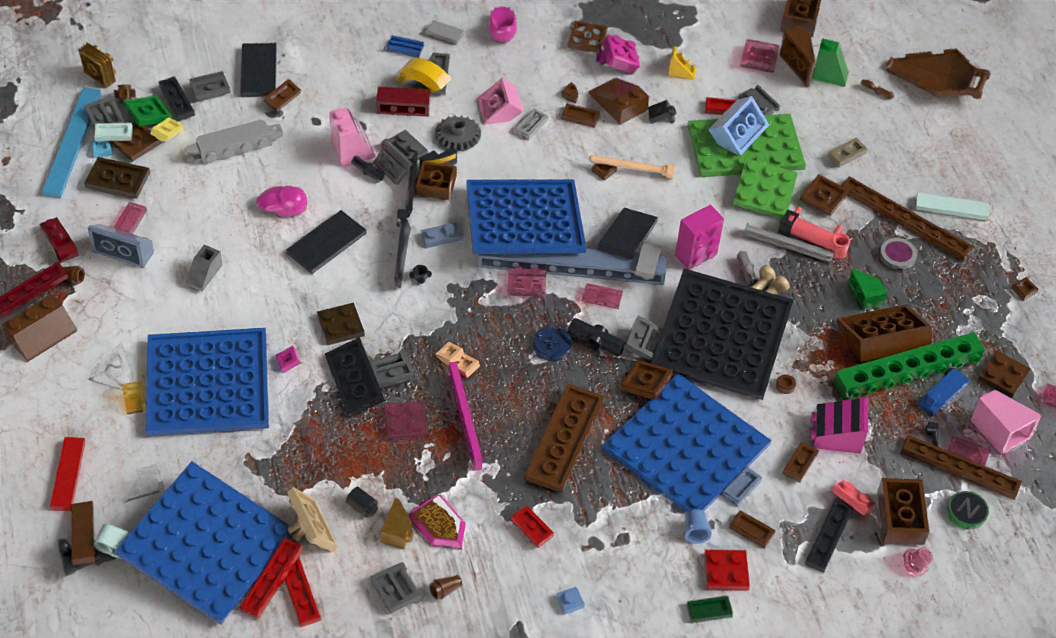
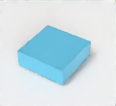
[91,141,112,158]

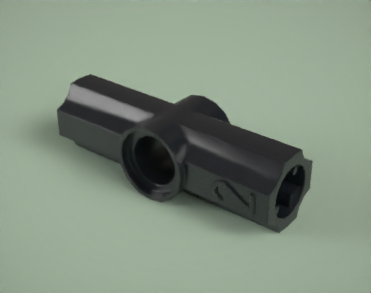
[567,318,626,357]

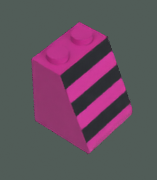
[810,398,868,454]

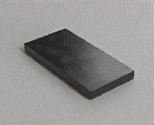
[240,43,277,97]
[597,207,658,259]
[286,210,367,274]
[325,337,385,418]

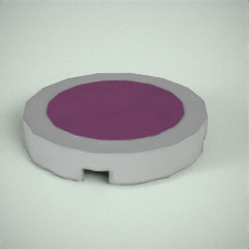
[880,238,917,270]

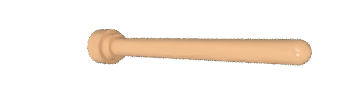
[589,155,675,179]

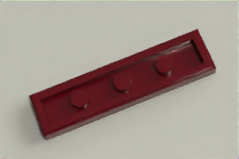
[0,261,69,318]

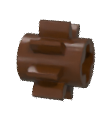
[114,84,136,103]

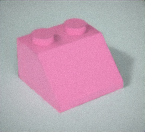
[477,78,523,124]

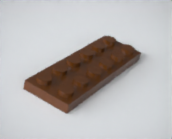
[524,383,604,493]

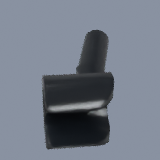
[926,422,940,447]

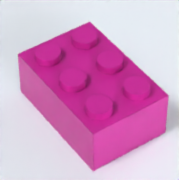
[675,204,724,269]

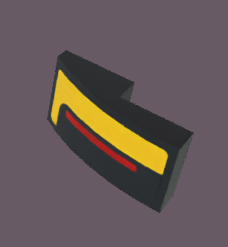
[419,147,457,170]

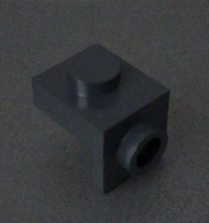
[648,100,677,124]

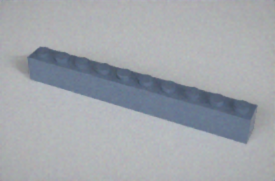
[478,248,667,285]

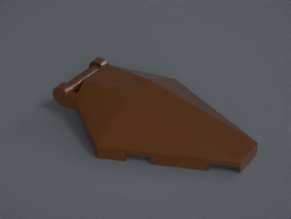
[886,48,991,99]

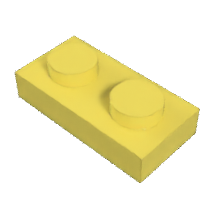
[150,118,184,142]

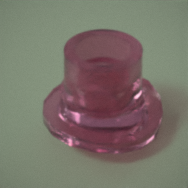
[903,547,933,576]

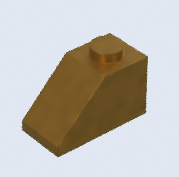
[381,498,414,550]

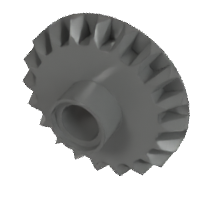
[435,115,481,151]

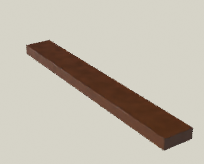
[840,176,974,261]

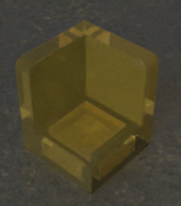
[122,381,146,415]

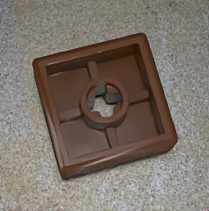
[415,161,457,200]

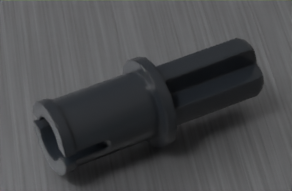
[351,156,385,183]

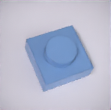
[557,586,585,615]

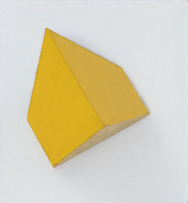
[668,46,697,80]

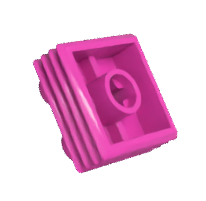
[601,34,640,74]

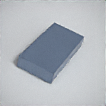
[722,466,763,507]

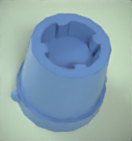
[684,509,712,544]

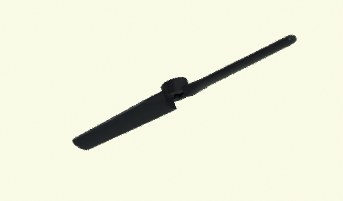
[394,152,418,289]

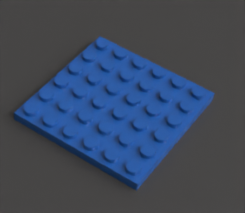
[466,179,586,254]
[146,327,269,436]
[603,373,771,512]
[115,461,293,625]

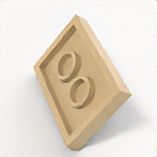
[287,487,339,552]

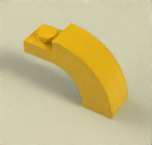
[395,58,451,93]

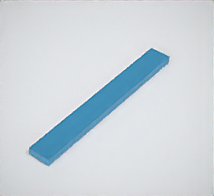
[42,87,101,198]

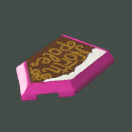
[408,495,466,550]

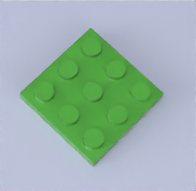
[733,158,798,219]

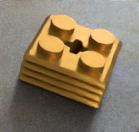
[78,42,116,88]

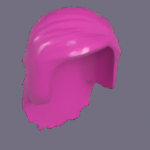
[488,6,517,42]
[256,185,307,217]

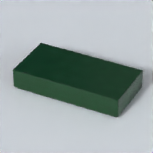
[686,595,733,623]

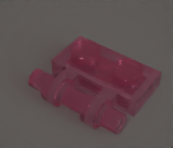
[508,267,546,297]

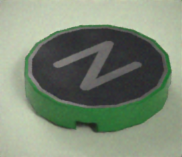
[947,491,989,529]

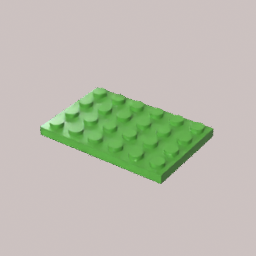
[688,114,806,178]

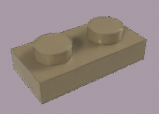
[828,138,868,167]

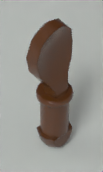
[861,79,894,99]

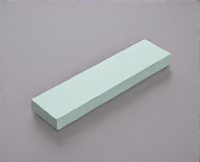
[915,192,989,221]

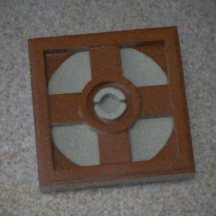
[568,20,608,53]

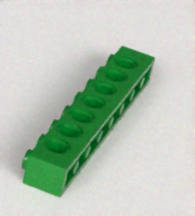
[833,332,985,401]

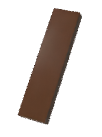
[72,501,95,565]

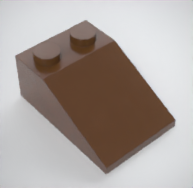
[779,24,815,87]
[588,77,649,125]

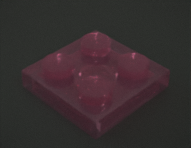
[740,39,780,73]
[384,401,428,442]

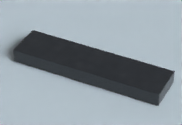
[805,498,854,573]

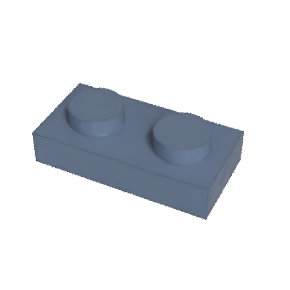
[421,222,462,248]

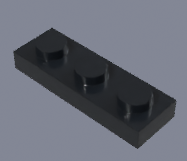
[158,76,195,121]

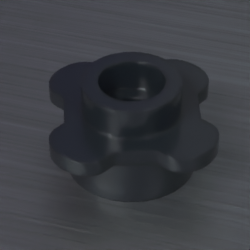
[409,265,432,284]

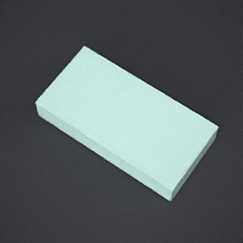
[94,123,132,141]

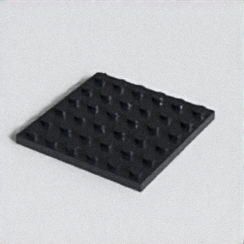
[651,268,794,400]

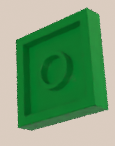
[123,96,172,126]

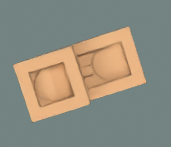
[436,342,480,378]

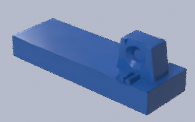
[917,368,970,417]

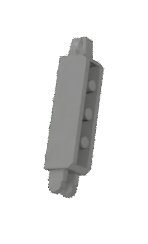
[185,120,283,164]

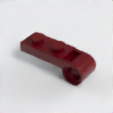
[39,217,79,263]

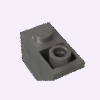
[186,244,222,292]

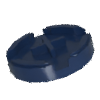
[533,327,571,361]

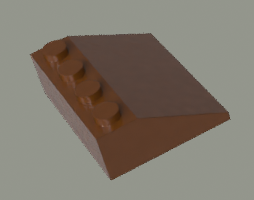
[837,304,932,362]

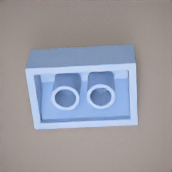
[709,96,769,156]

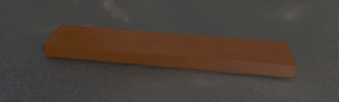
[900,435,1022,500]

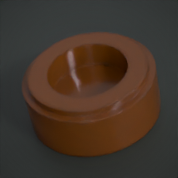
[776,374,796,394]

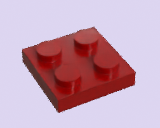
[704,549,750,591]

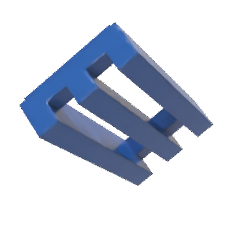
[387,35,424,58]

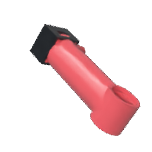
[778,207,850,259]

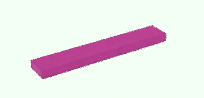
[449,362,482,471]

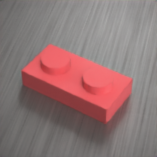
[831,479,876,515]

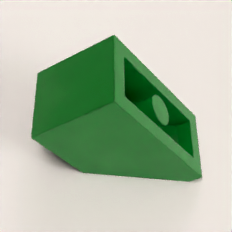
[848,269,887,309]

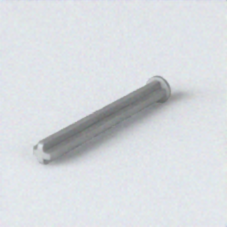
[743,222,834,262]

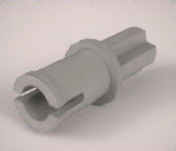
[737,251,758,286]

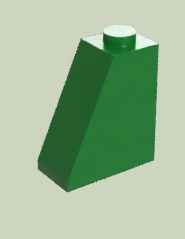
[812,38,849,87]

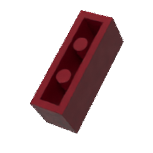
[376,86,430,117]

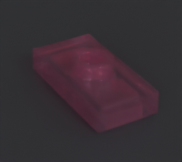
[582,283,623,309]

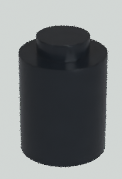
[346,486,378,517]

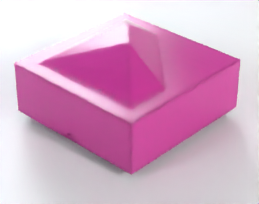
[276,345,301,373]

